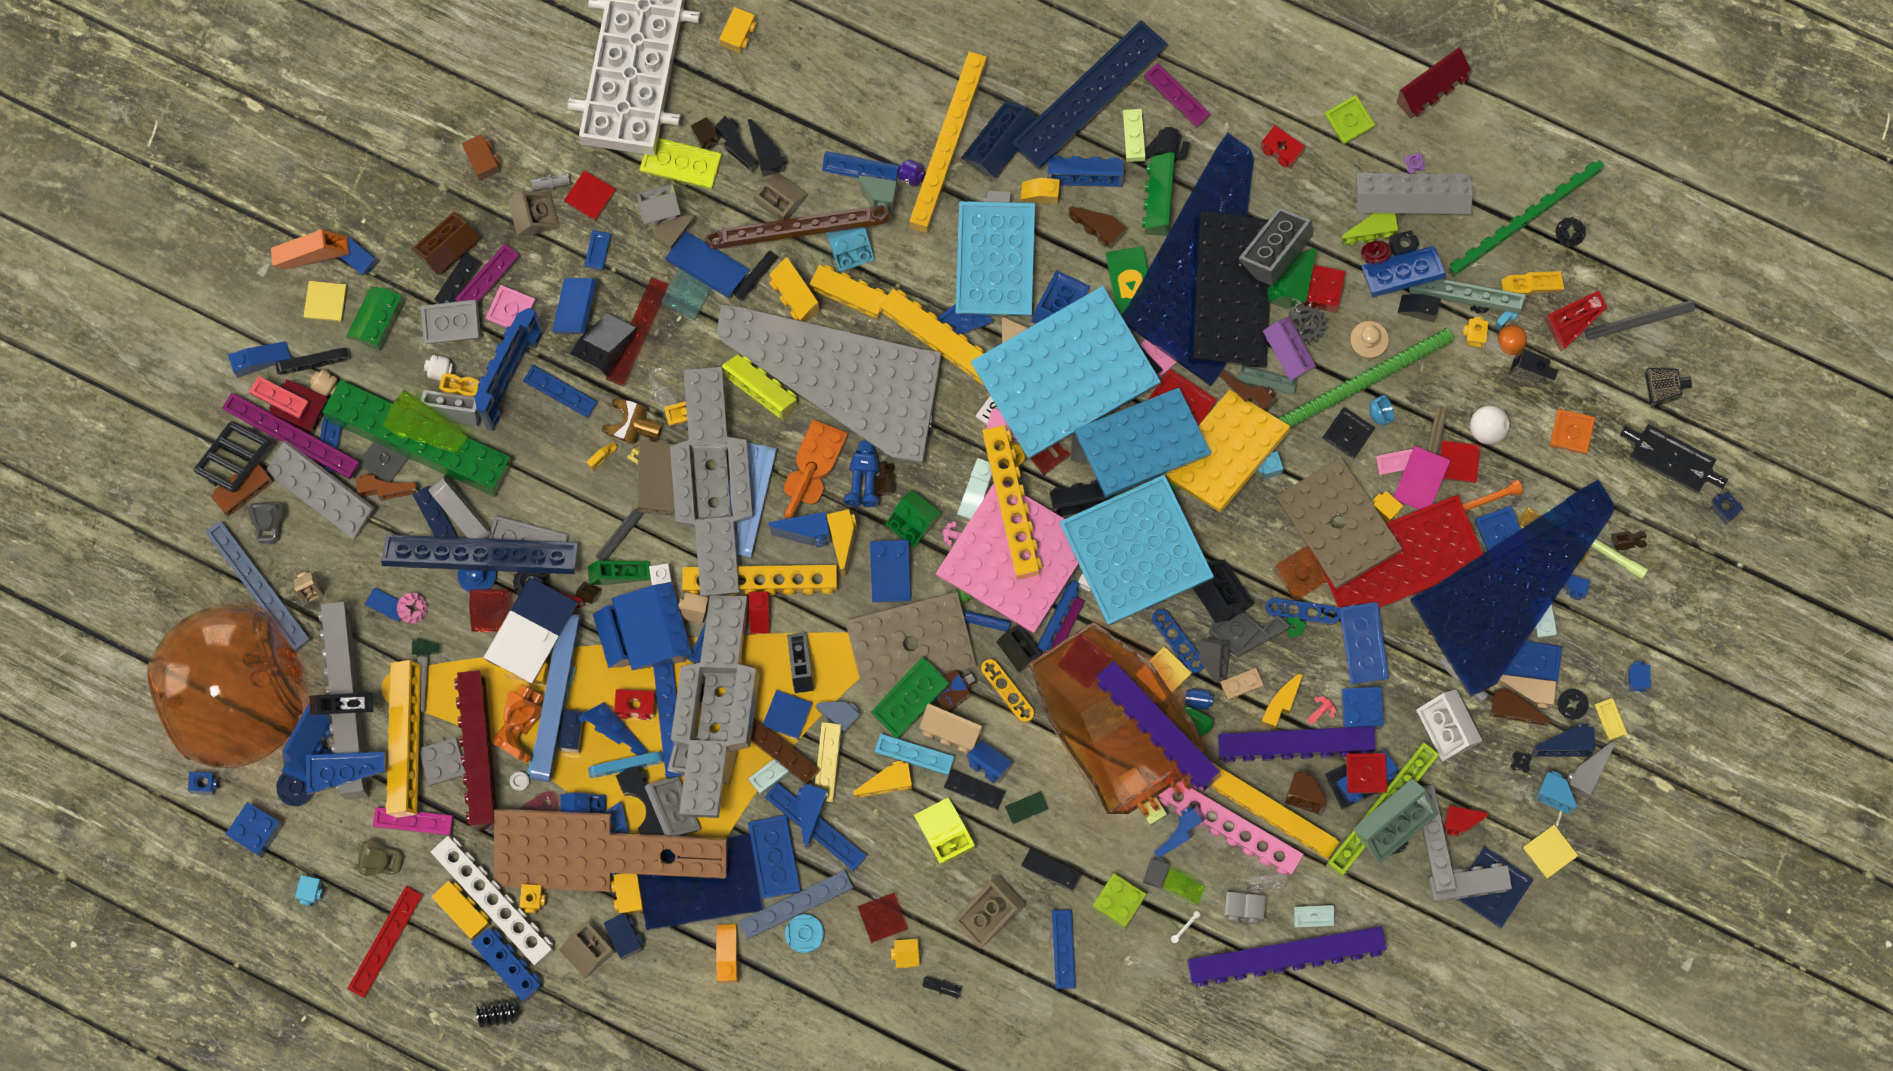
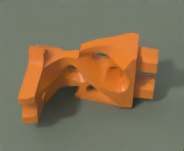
[492,684,544,763]

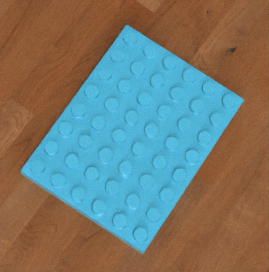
[971,286,1161,459]

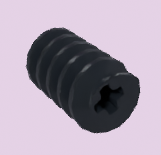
[476,998,518,1028]

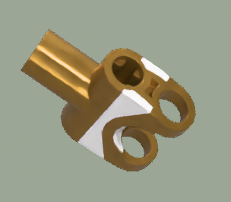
[602,399,663,444]

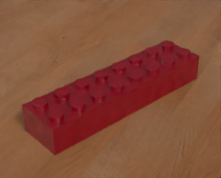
[454,670,497,831]

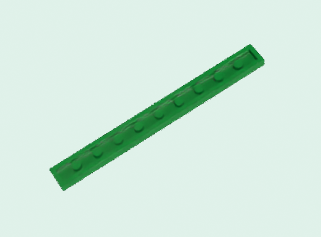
[1448,160,1605,278]

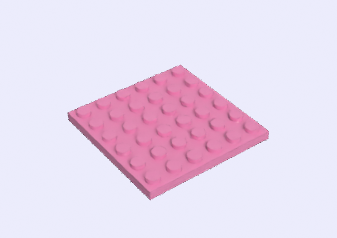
[936,483,1079,634]

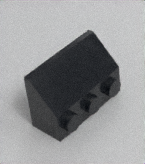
[1049,480,1111,517]
[1192,559,1254,623]

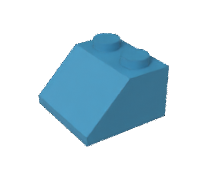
[1534,771,1577,815]

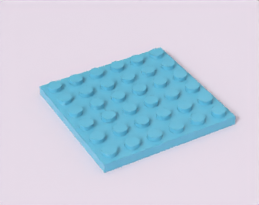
[1059,475,1214,626]

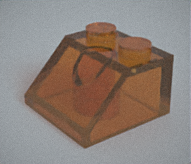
[1274,545,1327,601]

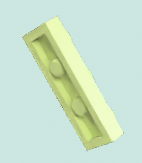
[1123,109,1145,162]

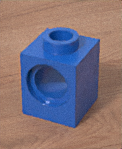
[1628,662,1651,692]
[188,772,218,795]

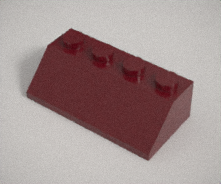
[1397,47,1471,119]

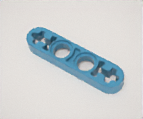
[588,752,664,778]

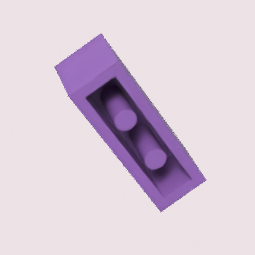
[1263,317,1316,381]

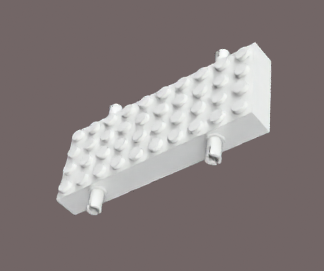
[567,0,700,155]

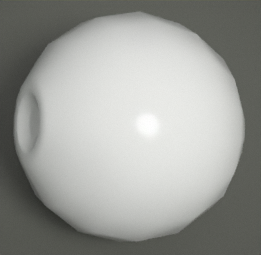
[1470,405,1510,445]

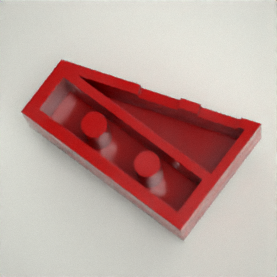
[1544,290,1607,352]

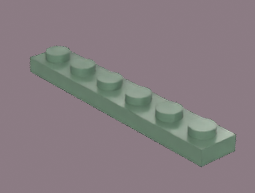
[1410,279,1526,314]

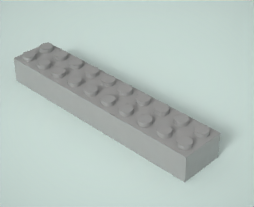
[318,602,369,800]

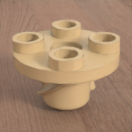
[1350,321,1389,360]

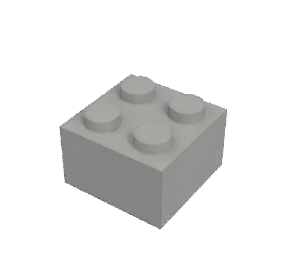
[636,184,681,225]

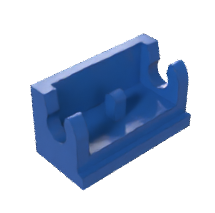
[340,236,380,275]

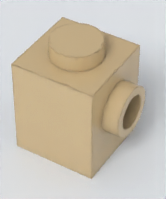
[678,592,708,623]

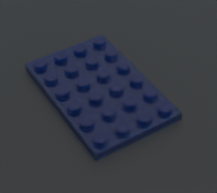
[638,834,762,931]

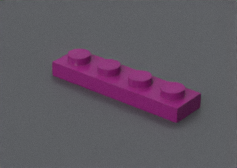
[1144,63,1210,128]
[455,244,520,303]

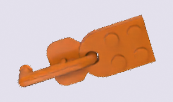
[784,419,848,519]

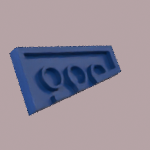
[306,752,386,795]

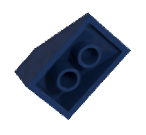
[1531,724,1595,757]

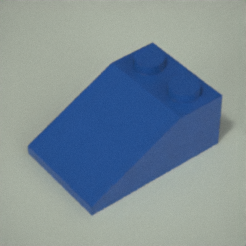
[1031,270,1090,324]
[768,512,831,548]
[870,540,911,603]

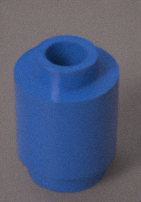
[1185,688,1214,710]

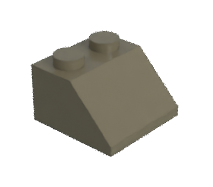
[508,191,559,235]

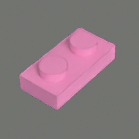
[1375,449,1412,475]

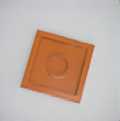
[1549,409,1595,455]

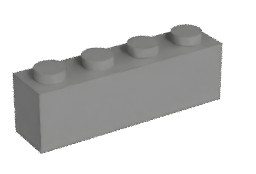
[1428,863,1512,903]

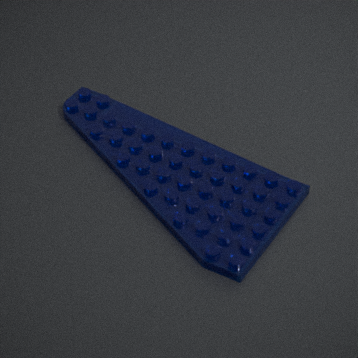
[1121,132,1254,386]
[1410,480,1614,698]

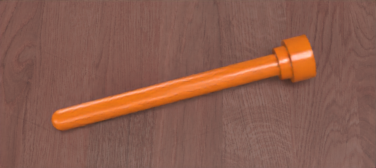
[1462,479,1524,511]

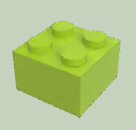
[1092,873,1147,930]

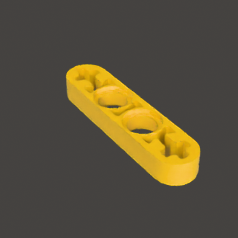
[981,659,1034,723]

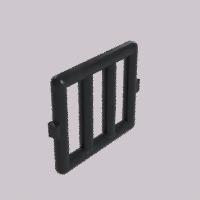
[194,422,271,493]

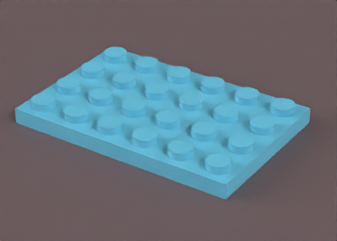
[956,201,1035,316]

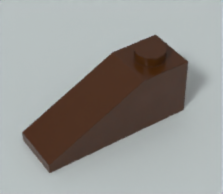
[1489,688,1550,727]

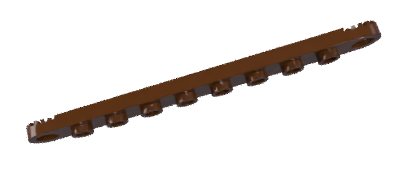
[705,205,890,249]

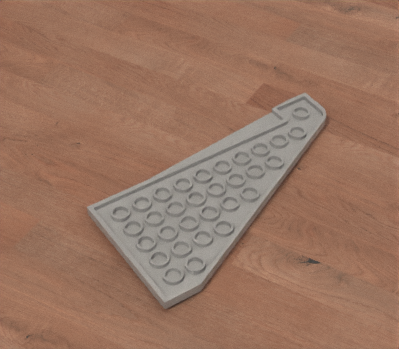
[717,305,942,463]

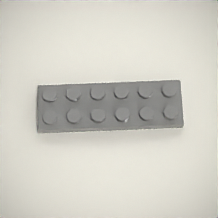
[265,440,375,539]

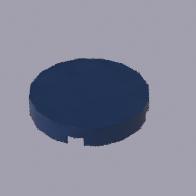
[276,773,314,807]

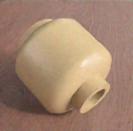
[309,370,337,397]

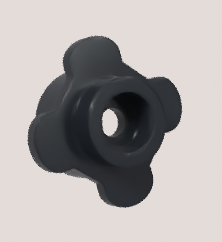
[1511,752,1532,773]

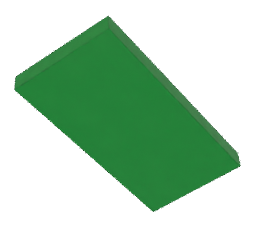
[871,656,951,739]

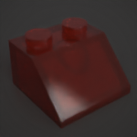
[469,589,511,632]

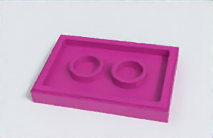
[1393,446,1450,510]

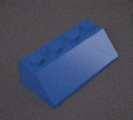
[1047,156,1123,187]

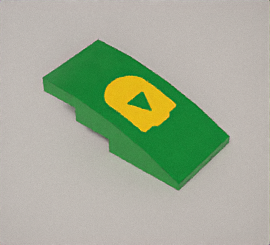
[1105,246,1157,325]

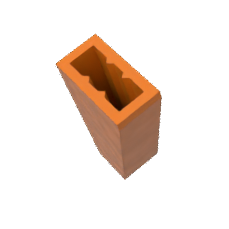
[271,229,349,269]

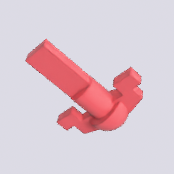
[1307,696,1336,724]

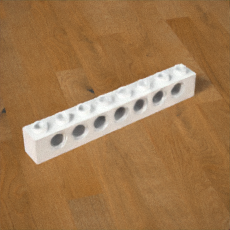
[430,836,554,968]

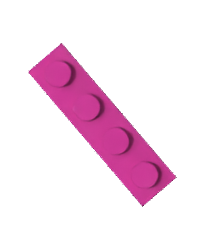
[373,807,453,836]

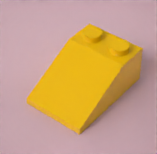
[827,509,857,578]

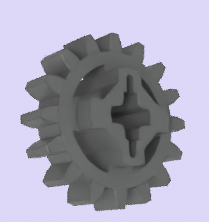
[1286,303,1327,345]

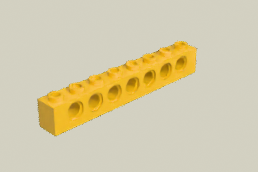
[982,425,1042,580]
[682,565,837,596]

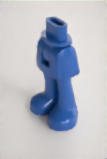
[843,441,879,507]

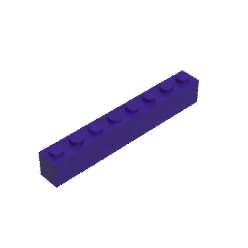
[1096,661,1221,792]
[1217,726,1376,763]

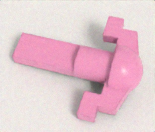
[942,522,961,547]

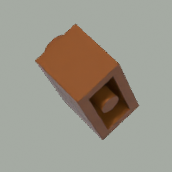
[461,134,500,181]

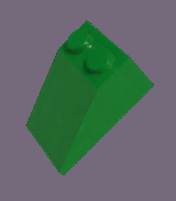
[1267,248,1317,309]

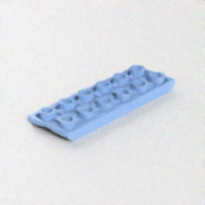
[729,442,777,558]

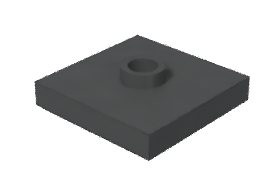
[359,442,409,482]

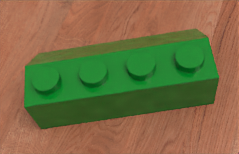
[1142,152,1174,236]

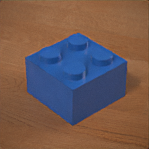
[1340,687,1384,730]
[225,802,283,858]

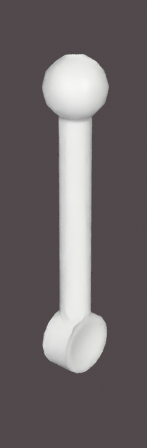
[1171,911,1201,943]

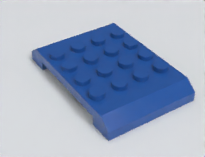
[474,308,544,431]

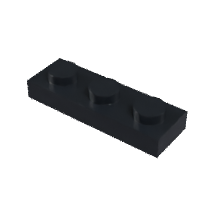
[434,253,482,304]
[944,770,1005,811]

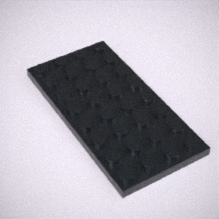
[1192,211,1270,368]

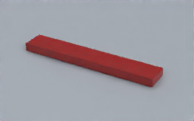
[347,886,423,999]

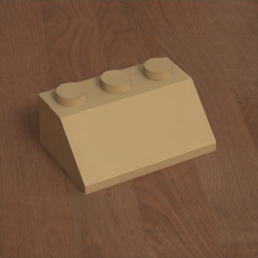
[919,703,982,755]

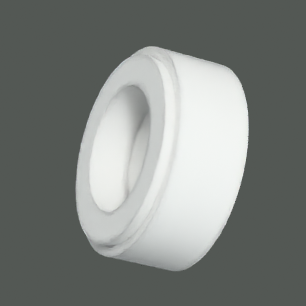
[510,771,530,792]

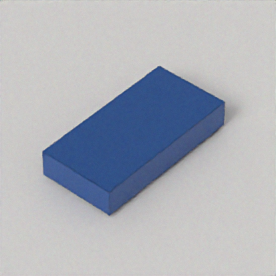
[584,230,611,271]
[365,588,408,623]

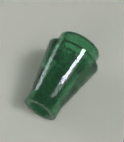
[411,638,439,657]

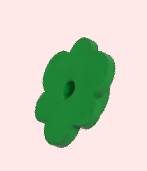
[1285,616,1306,638]

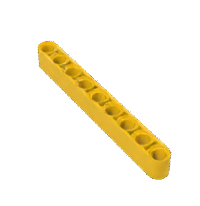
[1210,761,1340,859]

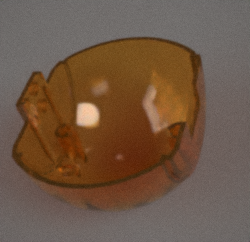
[147,605,303,768]

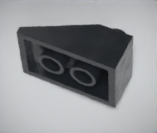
[570,313,637,377]

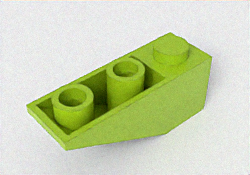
[1340,213,1398,246]

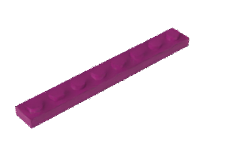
[222,392,360,480]

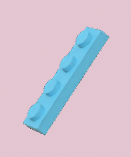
[875,734,954,776]

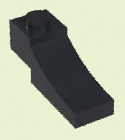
[715,116,758,173]
[1021,849,1082,893]

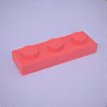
[249,376,309,419]

